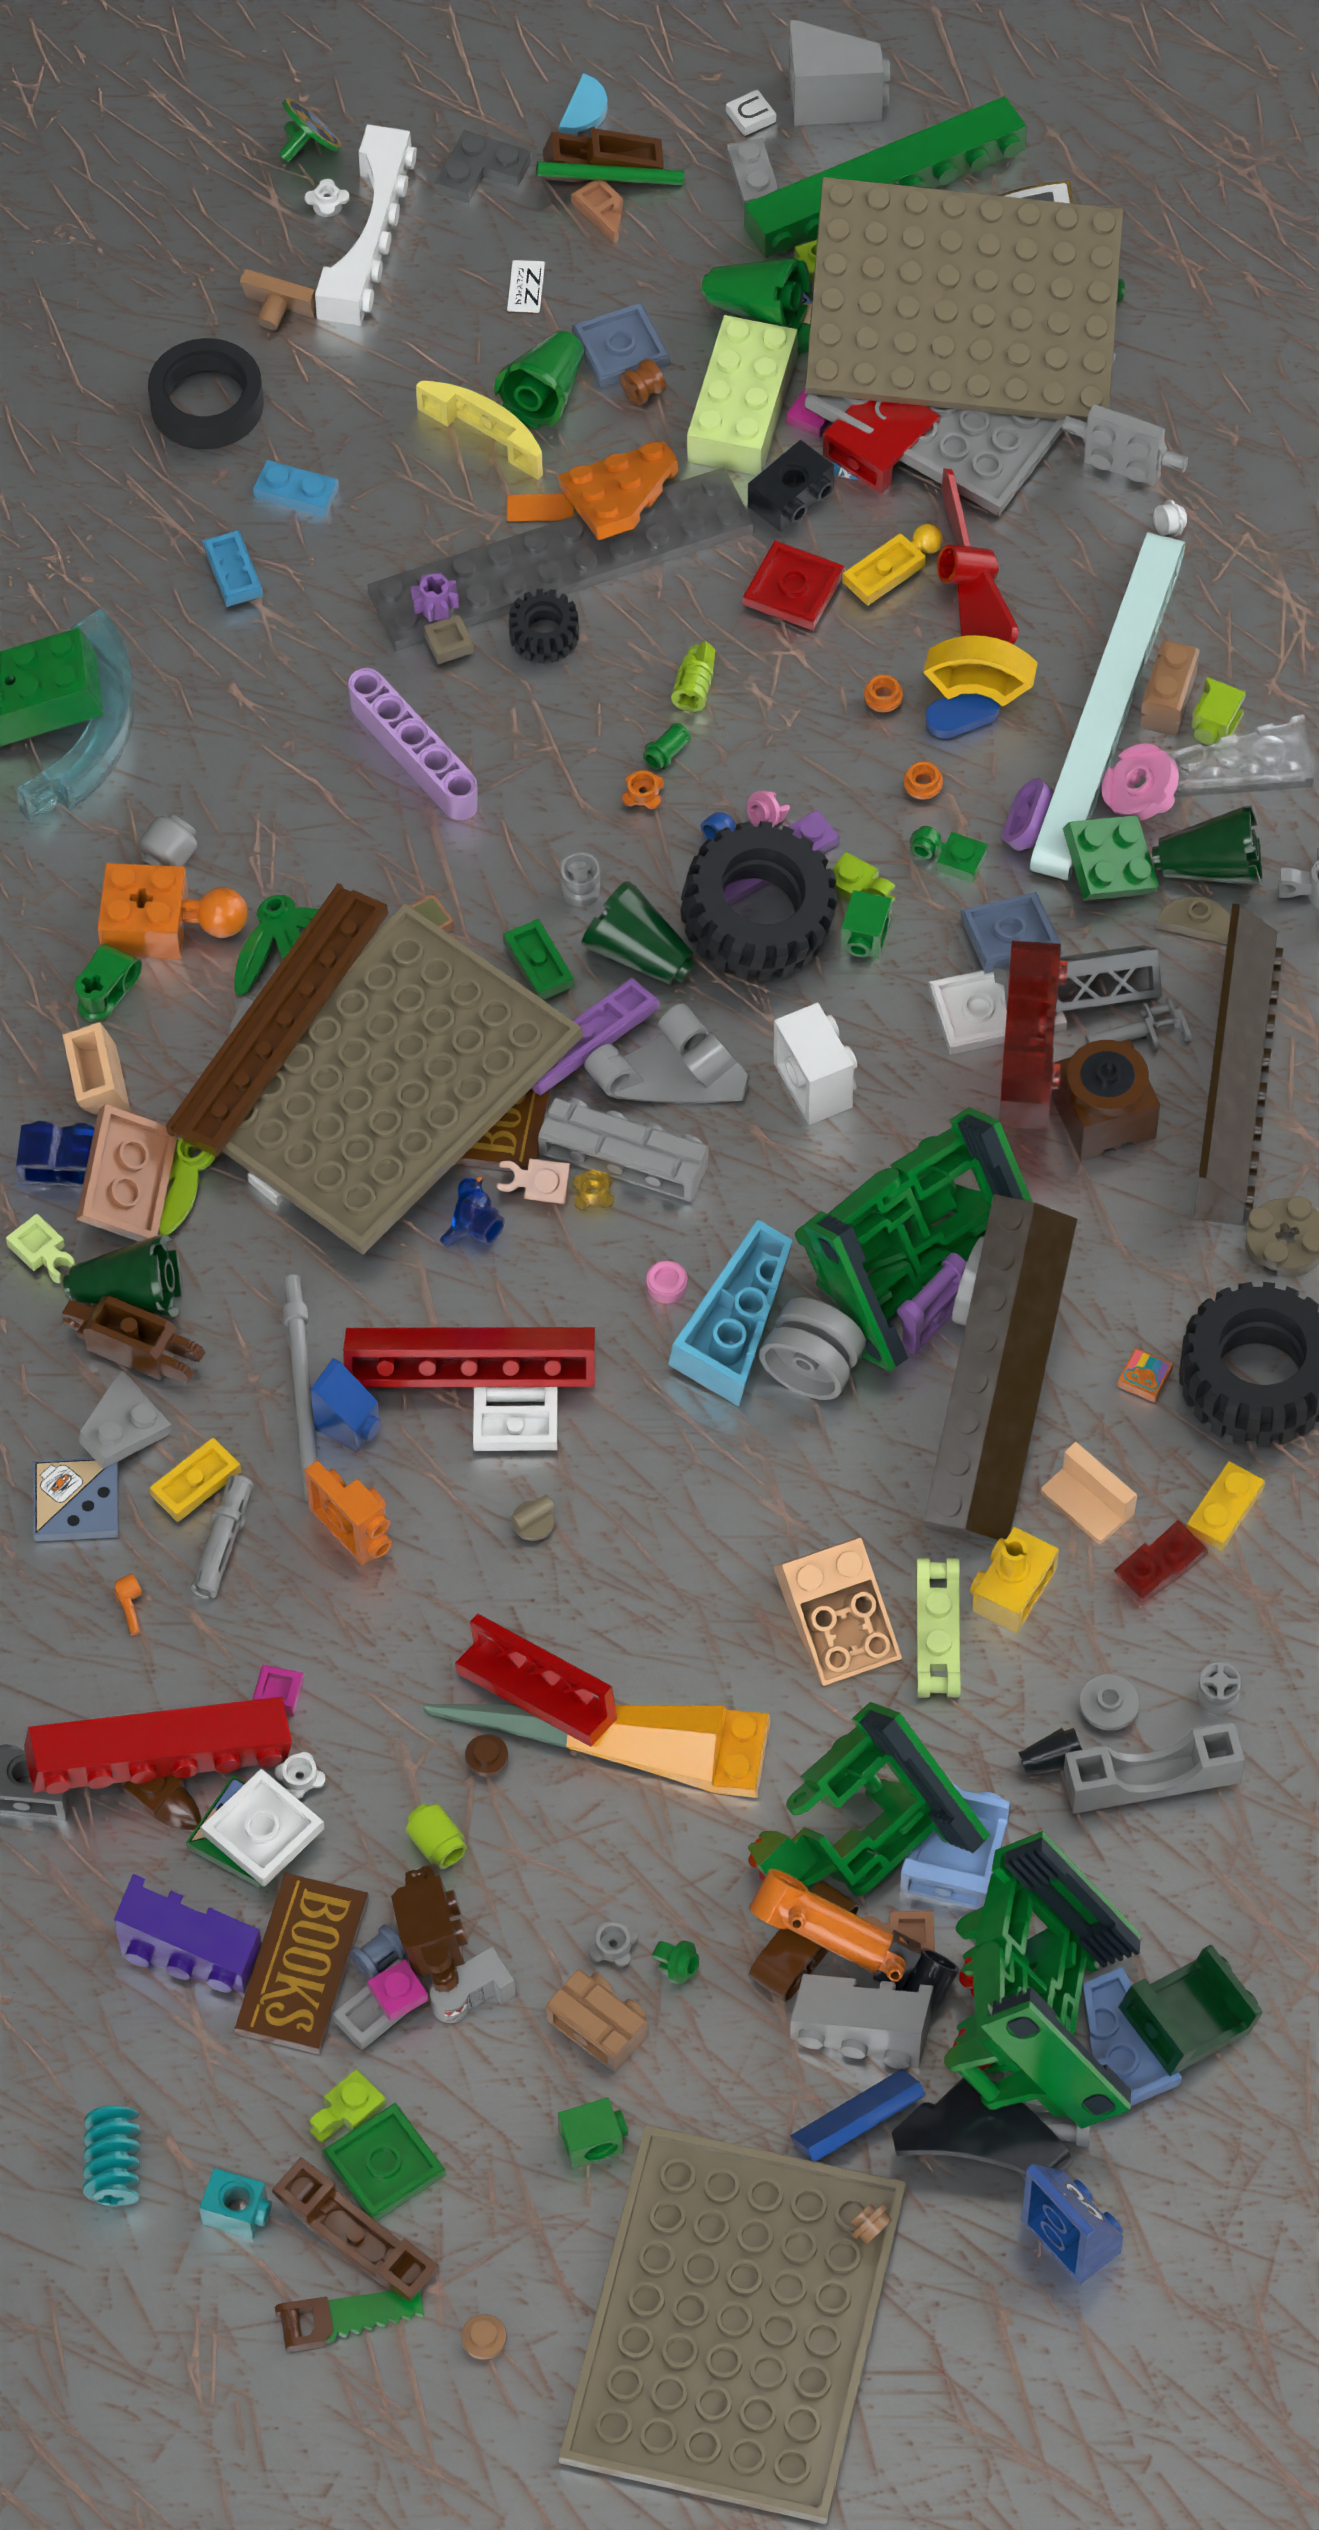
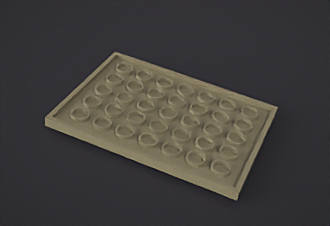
[804,177,1123,423]
[222,903,584,1255]
[559,2124,906,2524]

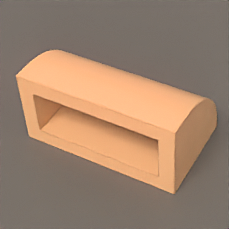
[63,1022,130,1115]

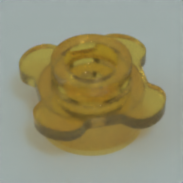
[572,1170,614,1211]

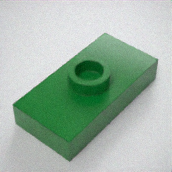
[503,919,574,1000]

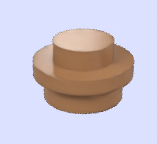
[851,2203,892,2245]
[461,2314,507,2360]

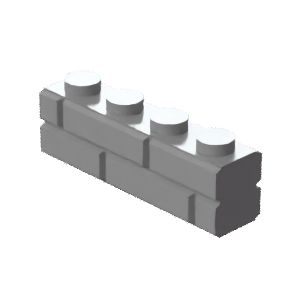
[538,1098,709,1202]

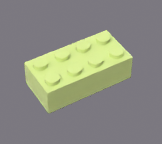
[687,315,798,476]

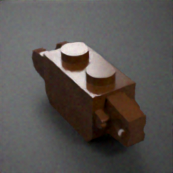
[62,1296,206,1383]
[391,1865,468,1993]

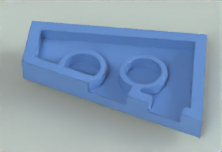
[1082,1967,1182,2107]

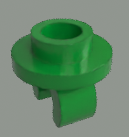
[651,1940,699,1985]

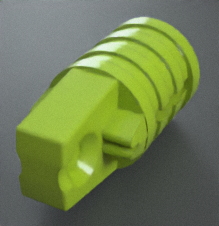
[671,642,716,712]

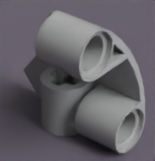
[584,1004,750,1103]

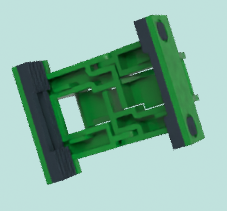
[795,1107,1033,1372]
[944,1831,1141,2129]

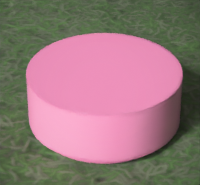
[646,1261,688,1303]

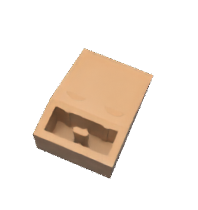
[773,1538,902,1686]

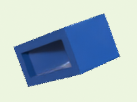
[310,1358,381,1452]

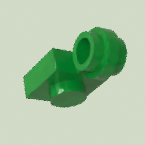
[910,826,988,883]

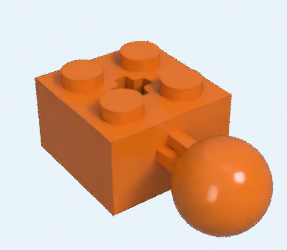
[97,863,248,959]

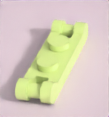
[916,1558,961,1698]

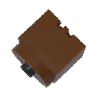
[1051,1039,1160,1162]

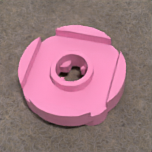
[1102,743,1179,821]

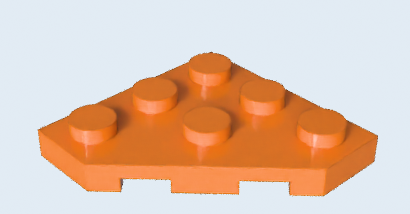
[558,440,679,540]

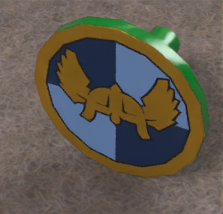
[279,98,342,162]

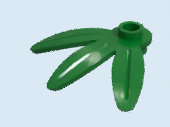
[234,895,319,995]

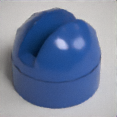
[700,812,735,840]

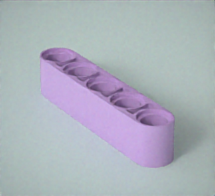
[348,668,478,821]

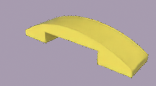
[416,381,543,480]

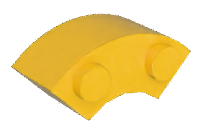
[923,635,1038,706]

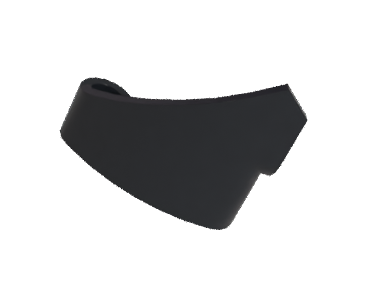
[891,2078,1073,2180]

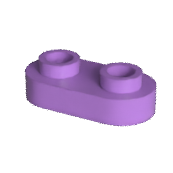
[1002,778,1054,851]

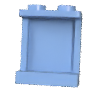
[900,1784,1010,1910]

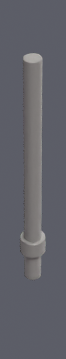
[283,1275,317,1501]

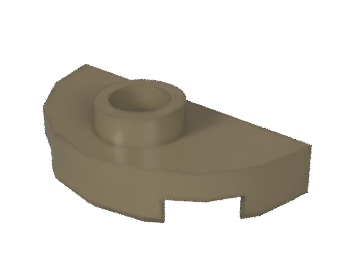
[1155,896,1230,944]

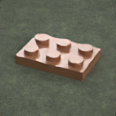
[76,1104,178,1242]

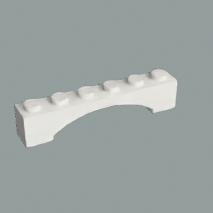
[315,124,417,326]

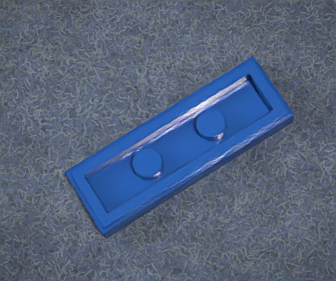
[790,2069,925,2162]

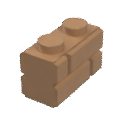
[1140,640,1200,736]
[546,1969,648,2072]

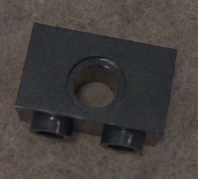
[748,439,834,532]

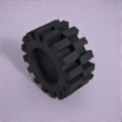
[508,589,579,664]

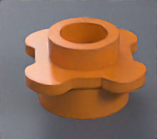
[622,770,664,809]

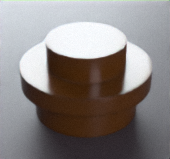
[465,1734,508,1777]

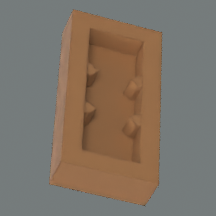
[240,269,317,330]

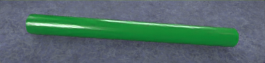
[536,161,684,185]

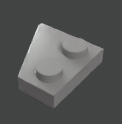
[78,1371,172,1469]

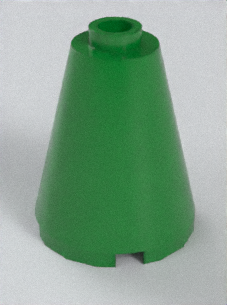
[701,258,811,329]
[494,331,584,429]

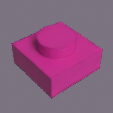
[786,388,830,437]
[367,1960,428,2022]

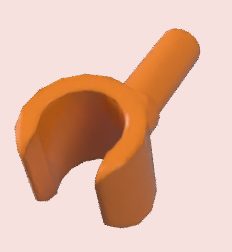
[115,1574,142,1636]

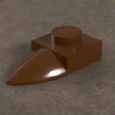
[122,1776,202,1831]

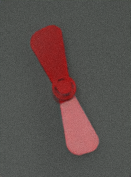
[937,468,1019,645]

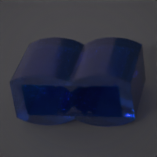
[16,1121,95,1188]

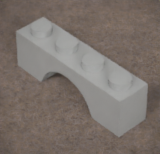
[1063,1722,1245,1814]

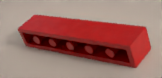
[343,1327,596,1387]
[24,1697,292,1794]

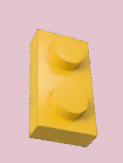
[149,1438,242,1522]
[1186,1461,1265,1551]

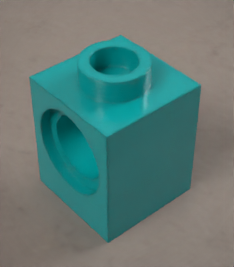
[199,2168,272,2240]

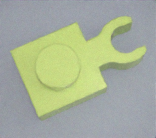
[6,1214,75,1284]

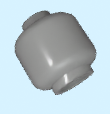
[138,814,197,866]

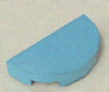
[559,73,608,136]

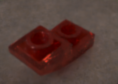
[1114,1520,1209,1602]

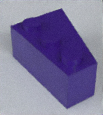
[114,1874,262,1993]

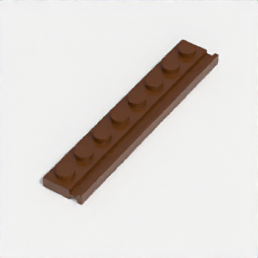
[166,883,389,1157]

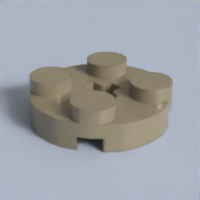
[1245,1196,1319,1277]

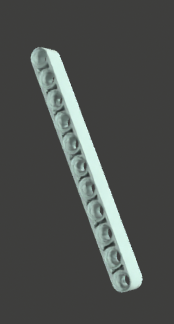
[1030,532,1186,881]

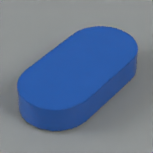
[925,693,1000,739]

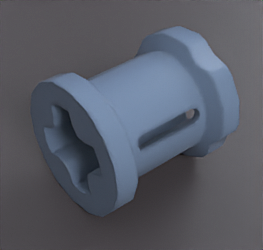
[349,1924,408,1980]

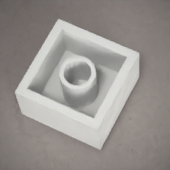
[774,1003,857,1125]

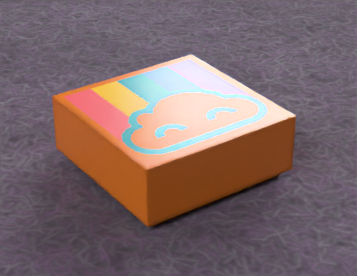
[1117,1347,1173,1403]

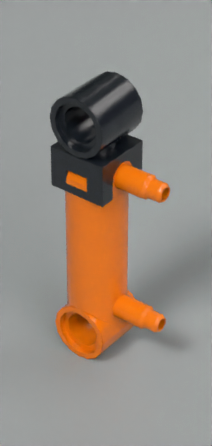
[749,1869,960,2009]

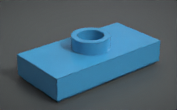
[202,530,263,607]

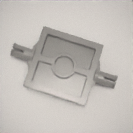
[1062,404,1189,487]

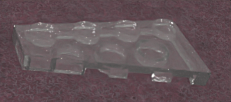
[1167,714,1314,797]

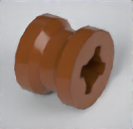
[620,358,666,406]

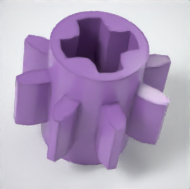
[411,572,459,622]

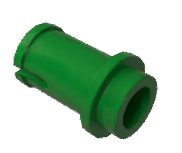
[643,723,691,770]

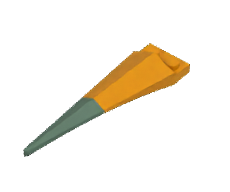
[423,1704,771,1798]

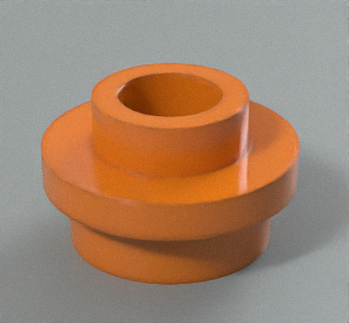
[864,675,903,712]
[903,761,943,800]

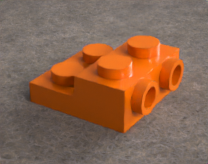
[304,1460,393,1566]

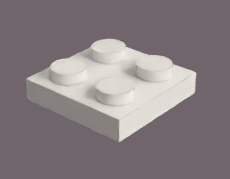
[201,1769,325,1887]

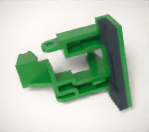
[748,1702,991,1896]

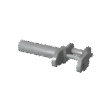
[1085,997,1191,1051]

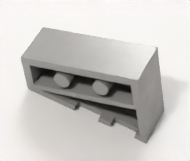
[790,1974,933,2069]

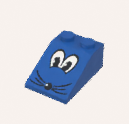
[1021,2164,1123,2285]

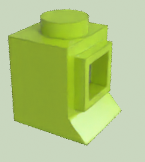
[1191,677,1246,749]

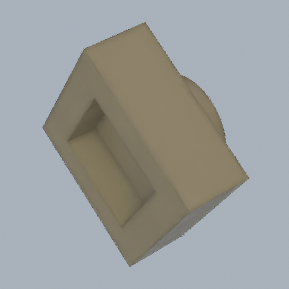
[423,614,474,664]

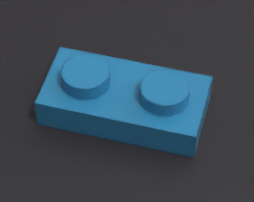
[253,460,339,518]

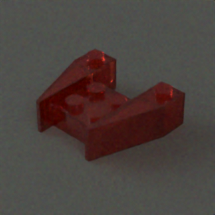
[999,941,1068,1130]

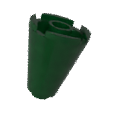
[1152,805,1263,886]
[581,881,695,985]
[63,1235,182,1318]

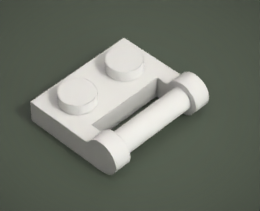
[473,1387,558,1451]

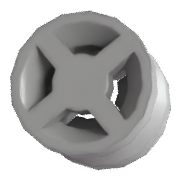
[1197,1661,1242,1715]

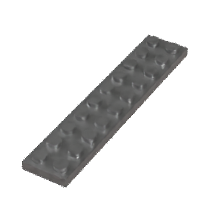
[367,467,753,651]

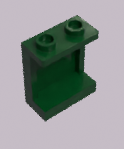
[1118,1945,1262,2077]

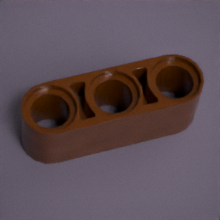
[749,1881,859,2002]

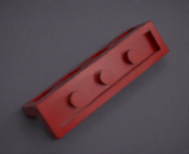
[455,1613,617,1747]

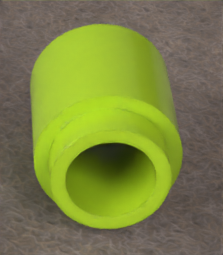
[405,1804,467,1869]

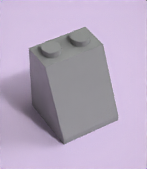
[789,20,890,126]

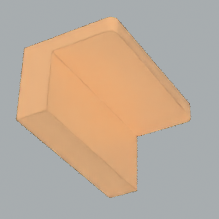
[1041,1442,1137,1544]

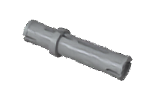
[190,1475,254,1598]

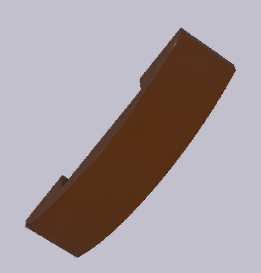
[272,2157,439,2301]

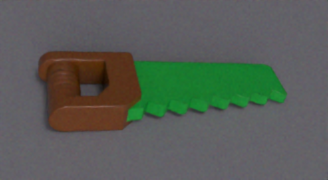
[274,2291,424,2352]

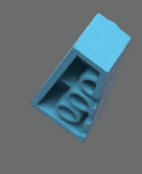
[668,1219,793,1407]

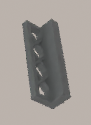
[993,945,1162,1018]

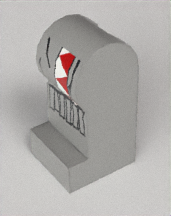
[430,1946,516,2023]

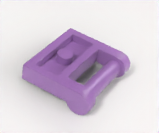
[897,1253,966,1355]

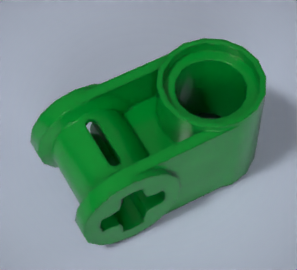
[74,943,142,1022]

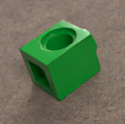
[841,890,892,959]
[558,2097,628,2169]

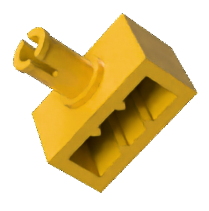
[970,1527,1059,1634]

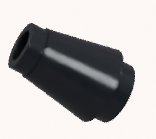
[1018,1727,1082,1776]

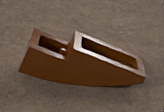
[543,128,664,182]

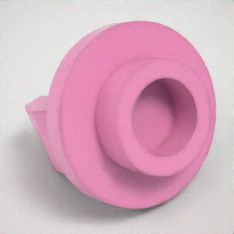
[746,791,790,828]

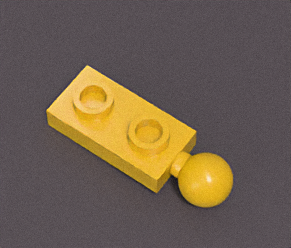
[842,524,943,606]

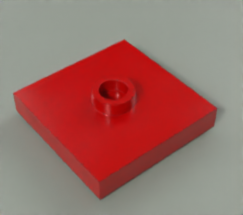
[743,540,845,631]

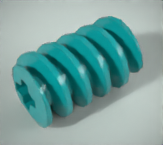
[83,2106,141,2206]

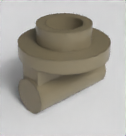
[510,1494,555,1541]

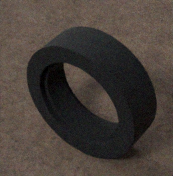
[148,338,264,449]

